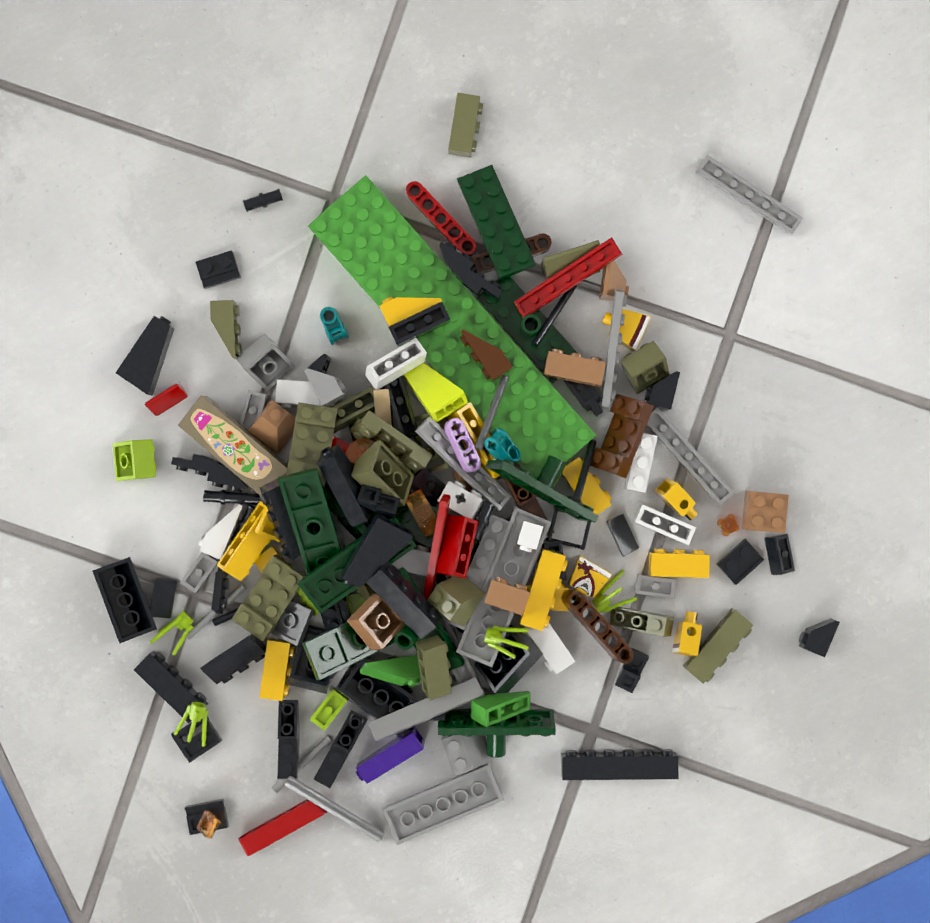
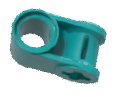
[320,307,349,345]
[484,428,521,463]

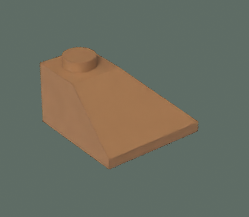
[599,260,629,301]
[247,400,296,453]

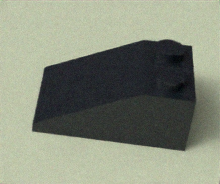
[289,625,332,694]

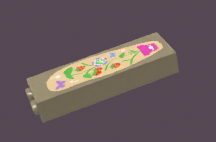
[178,395,288,495]

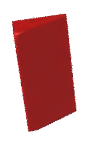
[144,384,188,416]

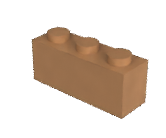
[543,349,606,387]

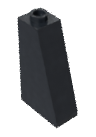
[116,316,174,396]
[317,445,372,527]
[342,513,413,588]

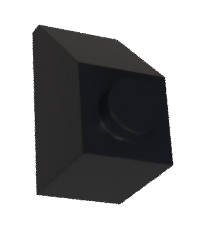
[644,371,680,411]
[799,618,840,657]

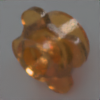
[717,514,740,536]

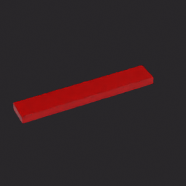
[514,237,623,318]
[423,494,451,600]

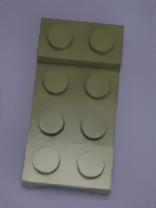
[286,402,337,488]
[349,411,432,473]
[231,554,306,641]

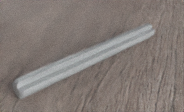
[284,776,384,842]

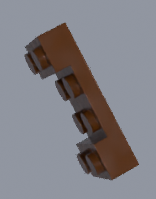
[590,394,654,479]

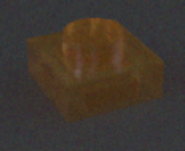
[196,810,220,839]

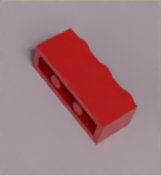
[436,515,478,579]

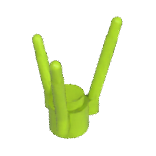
[592,569,637,613]
[150,610,194,656]
[484,625,529,658]
[174,702,209,747]

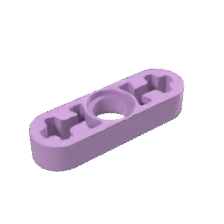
[444,418,481,472]

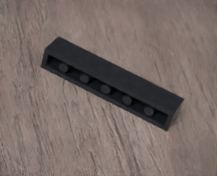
[561,749,679,780]

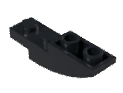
[439,242,502,300]
[171,454,248,492]
[277,700,300,779]
[314,710,368,788]

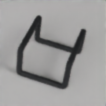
[546,507,591,550]

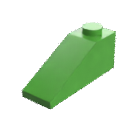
[360,655,421,687]
[471,691,530,727]

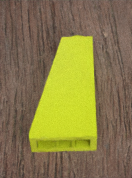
[402,363,468,423]

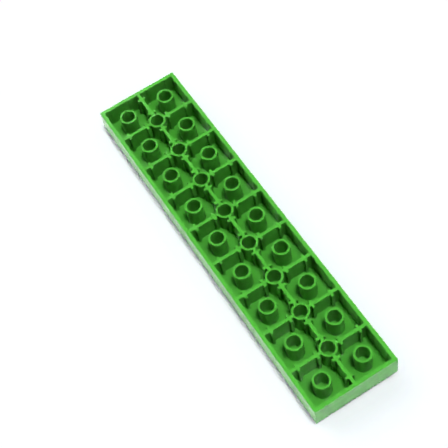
[308,175,596,480]

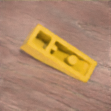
[379,297,442,326]

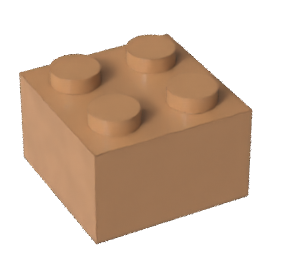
[742,491,789,533]
[484,576,530,616]
[347,594,406,650]

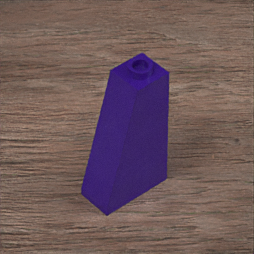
[356,726,425,784]

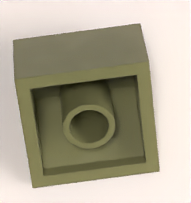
[621,340,670,394]
[427,577,486,626]

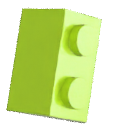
[112,439,157,481]

